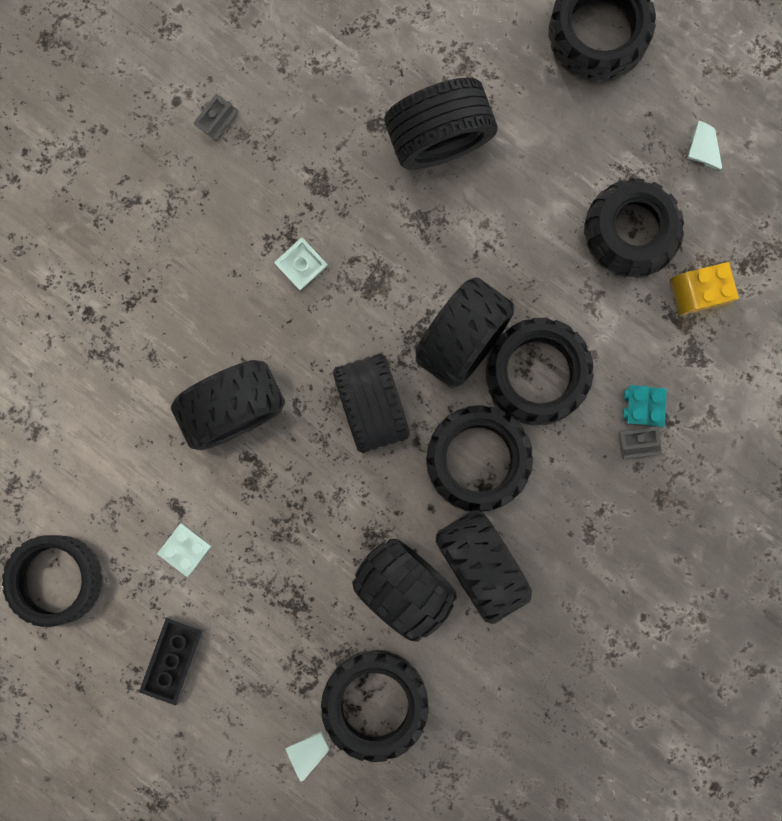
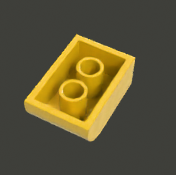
[669,262,739,316]

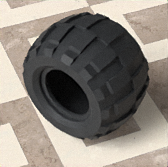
[584,178,684,278]
[352,539,457,642]

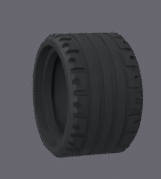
[333,353,410,453]
[2,535,103,627]

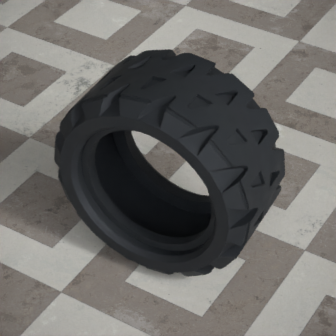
[549,0,656,82]
[416,277,514,388]
[486,318,594,426]
[171,360,285,450]
[426,405,533,512]
[436,510,532,624]
[321,650,429,762]

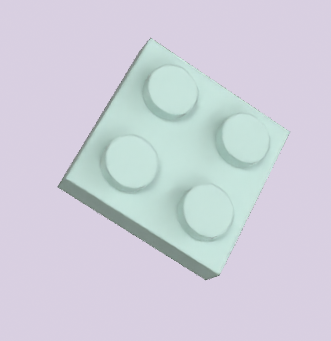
[274,238,328,291]
[157,523,212,577]

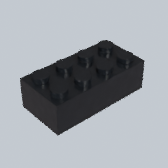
[139,616,206,706]

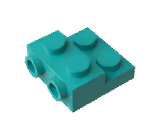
[622,385,667,427]

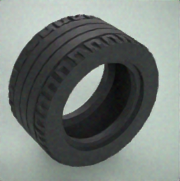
[384,77,498,169]

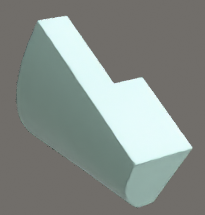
[687,121,722,170]
[285,731,330,782]

